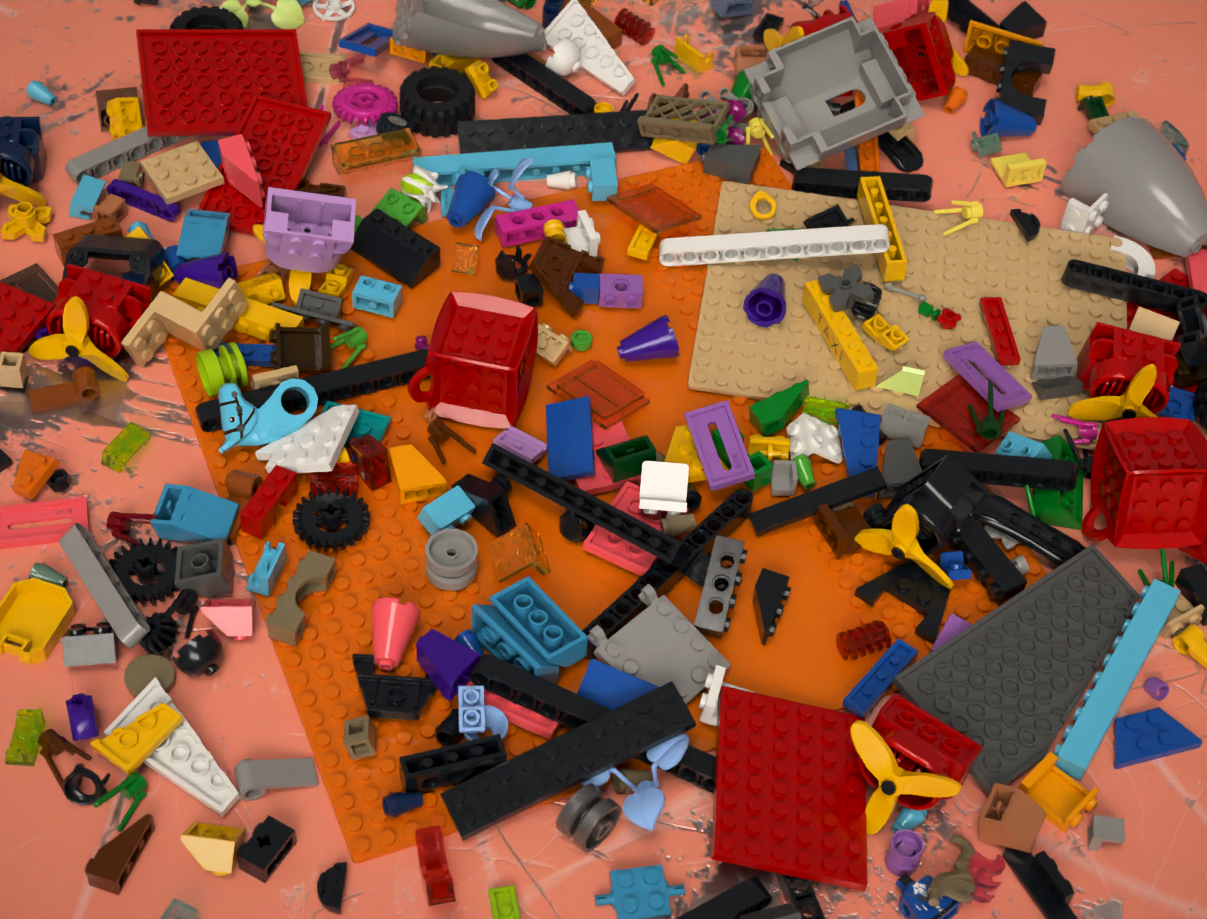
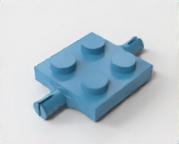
[594,864,685,919]

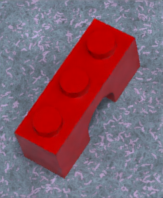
[240,465,298,540]

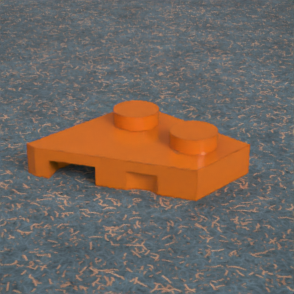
[12,450,60,500]

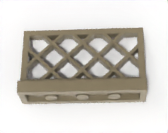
[637,95,730,145]

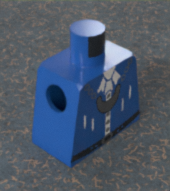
[896,873,962,919]

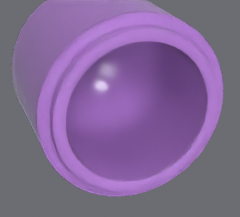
[1144,677,1169,701]

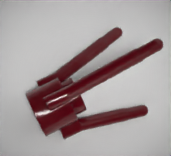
[106,511,157,547]

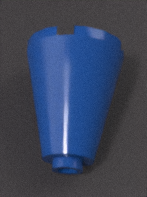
[980,99,1037,137]
[447,171,496,228]

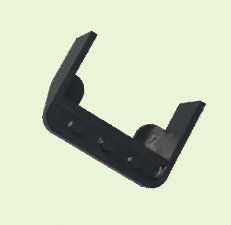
[62,235,165,301]

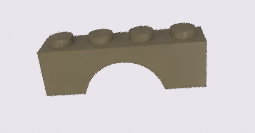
[266,550,337,646]

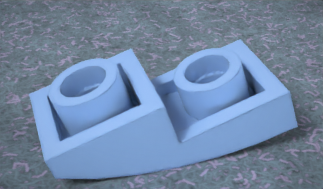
[458,686,485,733]

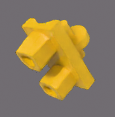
[464,59,499,100]
[748,434,791,463]

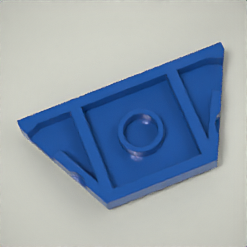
[1113,707,1203,770]

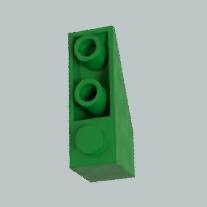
[749,380,809,437]

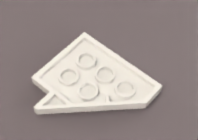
[255,405,359,475]

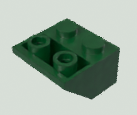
[596,435,656,482]

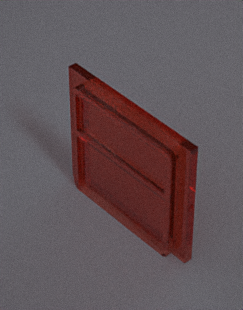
[916,374,1021,453]

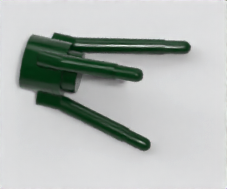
[968,381,1005,439]

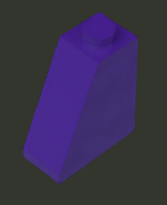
[416,629,480,701]

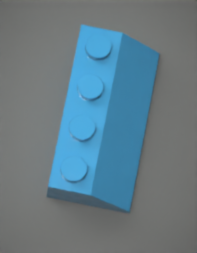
[489,576,588,667]
[471,604,559,684]

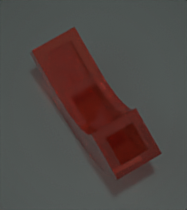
[414,825,456,906]

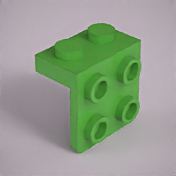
[368,188,428,227]

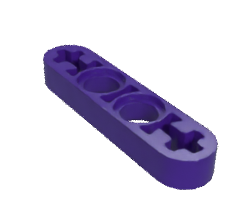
[106,179,181,222]

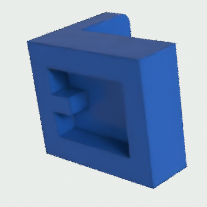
[939,550,971,580]

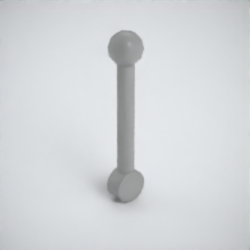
[884,282,926,302]

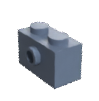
[711,0,757,18]

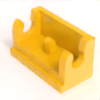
[674,34,714,74]

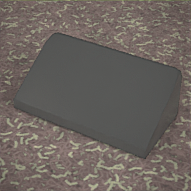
[1032,376,1084,400]

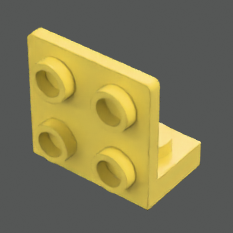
[990,153,1047,187]

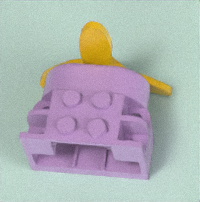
[253,187,356,306]

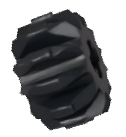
[851,282,882,320]
[139,612,180,655]

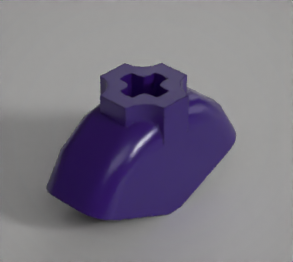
[66,693,99,741]

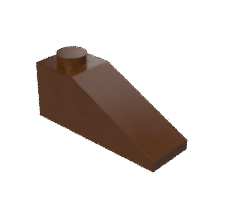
[85,814,155,895]

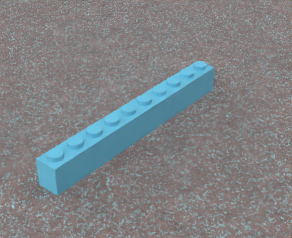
[412,142,616,186]
[1053,578,1181,781]

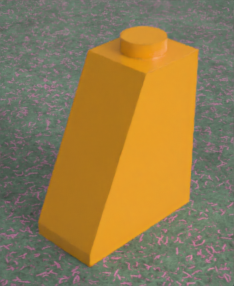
[389,444,446,505]

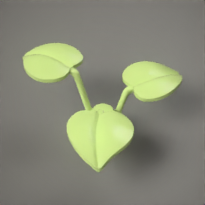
[219,0,305,29]

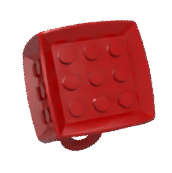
[407,292,538,429]
[1082,417,1207,550]

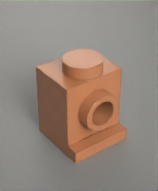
[93,194,127,223]

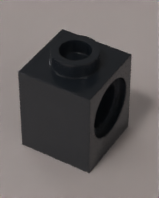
[515,273,543,307]

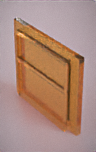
[606,183,702,234]
[546,360,650,430]

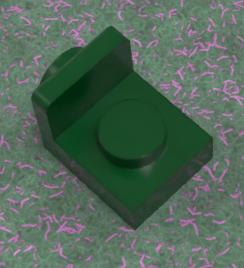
[1077,96,1109,120]

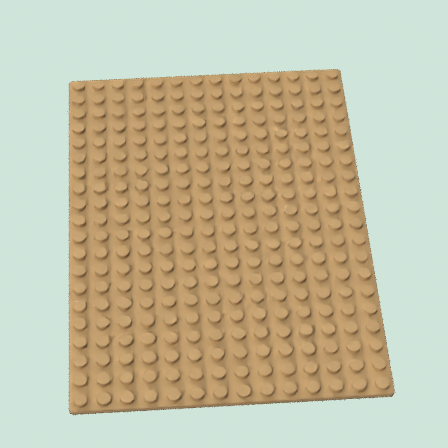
[688,181,1127,450]

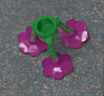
[695,99,747,145]

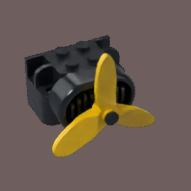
[854,454,991,589]

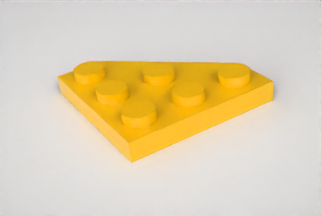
[664,425,729,483]

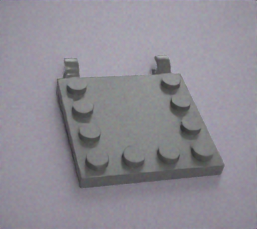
[587,584,731,705]

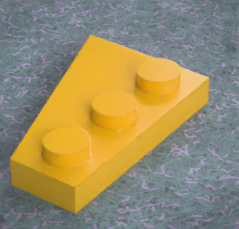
[90,702,184,776]

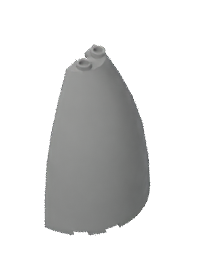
[392,0,547,58]
[1060,117,1207,257]

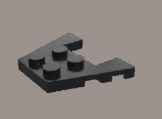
[854,560,951,644]
[352,654,438,721]

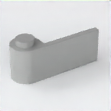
[234,758,318,801]

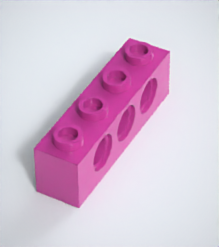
[494,199,579,248]

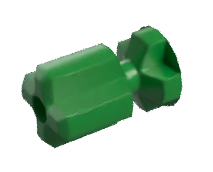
[918,301,941,321]

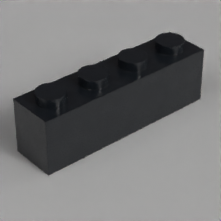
[947,515,1027,605]

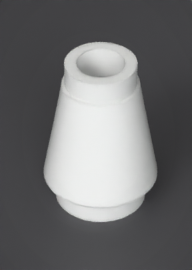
[547,170,577,190]

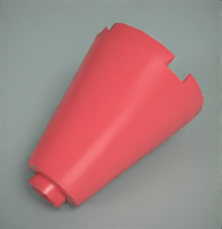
[371,598,421,670]

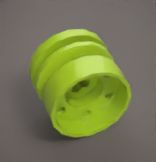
[196,342,248,397]

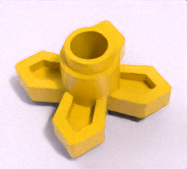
[1,202,53,242]

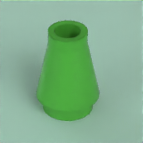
[790,455,817,490]

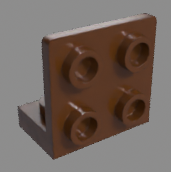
[814,503,871,557]

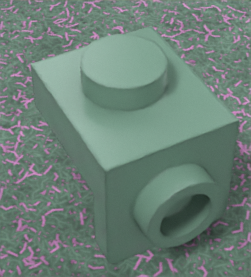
[970,131,1003,158]

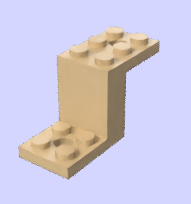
[121,278,249,367]

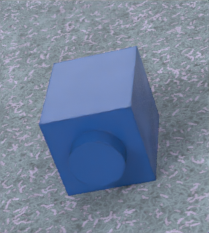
[569,273,599,304]

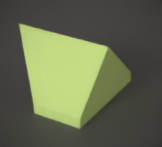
[875,365,925,396]

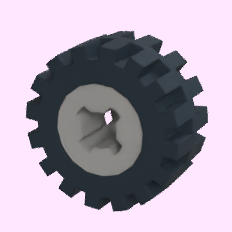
[376,112,414,144]

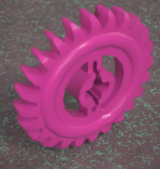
[332,82,398,127]

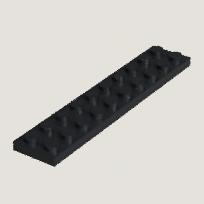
[457,110,655,154]
[440,681,696,841]

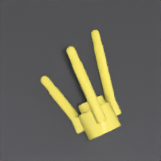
[745,117,774,155]
[934,200,983,236]

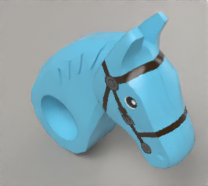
[218,378,318,453]

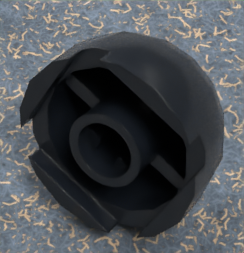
[172,629,223,677]

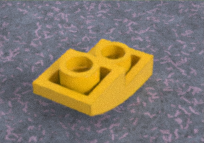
[318,264,354,298]
[861,313,910,351]

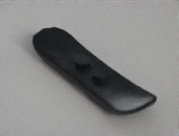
[840,100,924,173]
[972,493,1086,566]

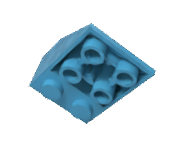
[176,209,231,259]
[150,484,239,543]

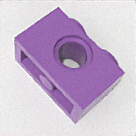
[599,274,643,308]

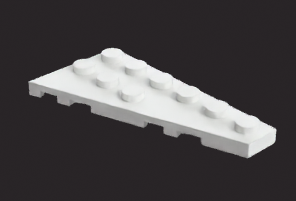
[544,0,635,96]
[104,677,240,817]

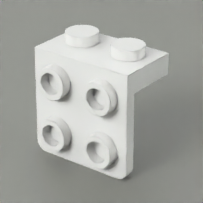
[1059,193,1109,234]
[564,210,601,257]
[786,413,843,464]
[639,461,689,515]
[698,665,755,727]

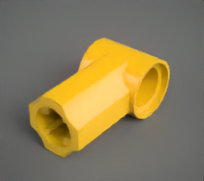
[1075,82,1115,107]
[1172,625,1207,669]

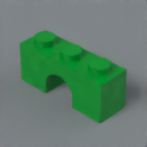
[712,429,774,492]

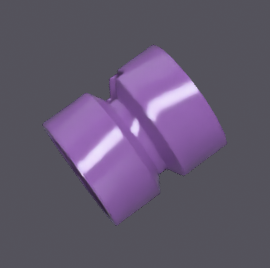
[885,829,924,877]

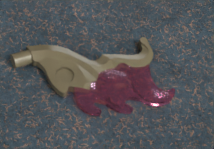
[926,833,1005,907]

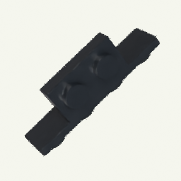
[947,0,1000,33]
[1002,848,1078,919]

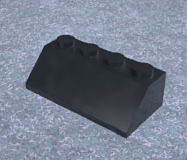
[351,208,440,288]

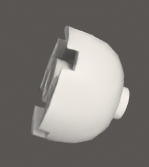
[545,37,582,77]

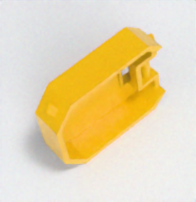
[0,578,76,665]

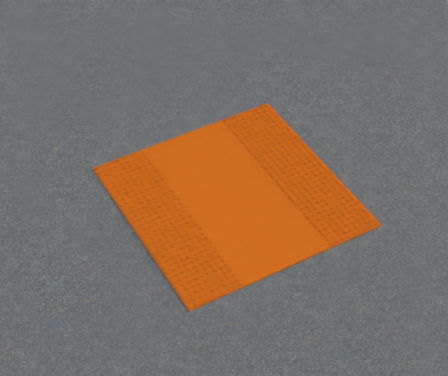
[158,146,1047,864]

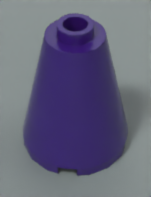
[174,252,238,289]
[743,274,786,327]
[617,315,680,362]

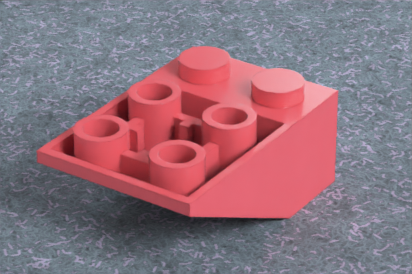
[874,0,932,33]
[218,134,265,208]

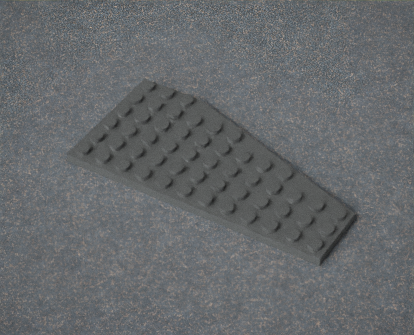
[892,544,1140,796]

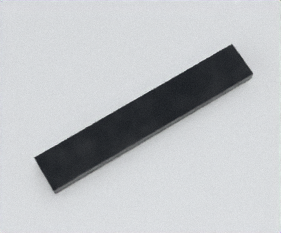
[748,466,887,536]

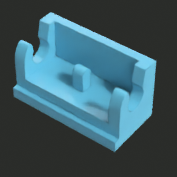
[69,175,106,220]
[246,541,287,596]

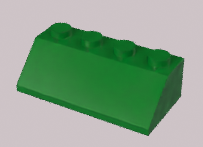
[1033,434,1083,530]

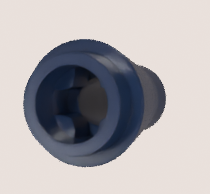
[382,791,423,818]

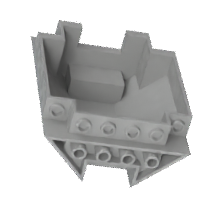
[744,16,925,170]

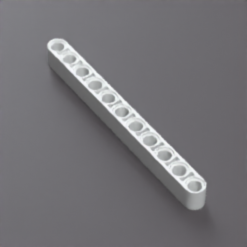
[659,224,890,266]

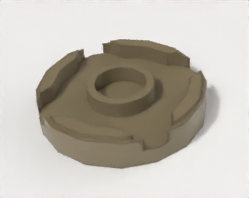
[124,654,176,697]

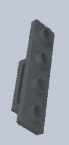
[271,288,358,331]

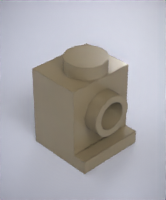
[119,161,145,189]
[344,715,377,760]

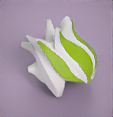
[400,165,448,213]

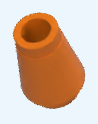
[943,86,968,114]

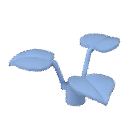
[474,158,535,241]
[580,734,689,831]

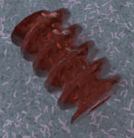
[614,8,655,46]
[836,620,892,660]

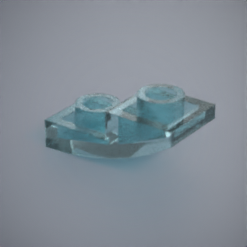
[1159,121,1189,156]

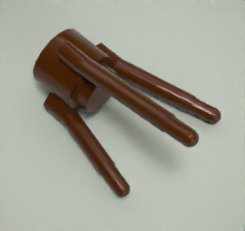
[427,419,476,464]
[38,729,91,791]

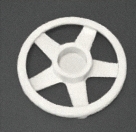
[312,0,355,21]

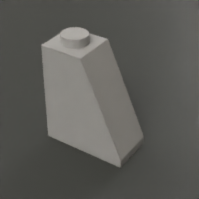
[1030,325,1078,380]

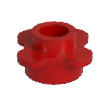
[937,308,962,330]

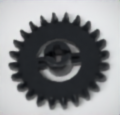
[292,486,371,551]
[109,537,180,605]

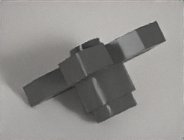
[818,264,874,312]

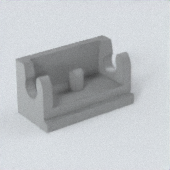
[880,403,931,448]

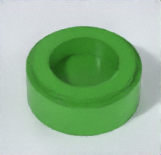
[570,330,593,351]

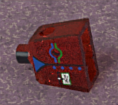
[348,434,392,491]

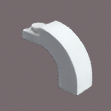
[1110,235,1155,279]

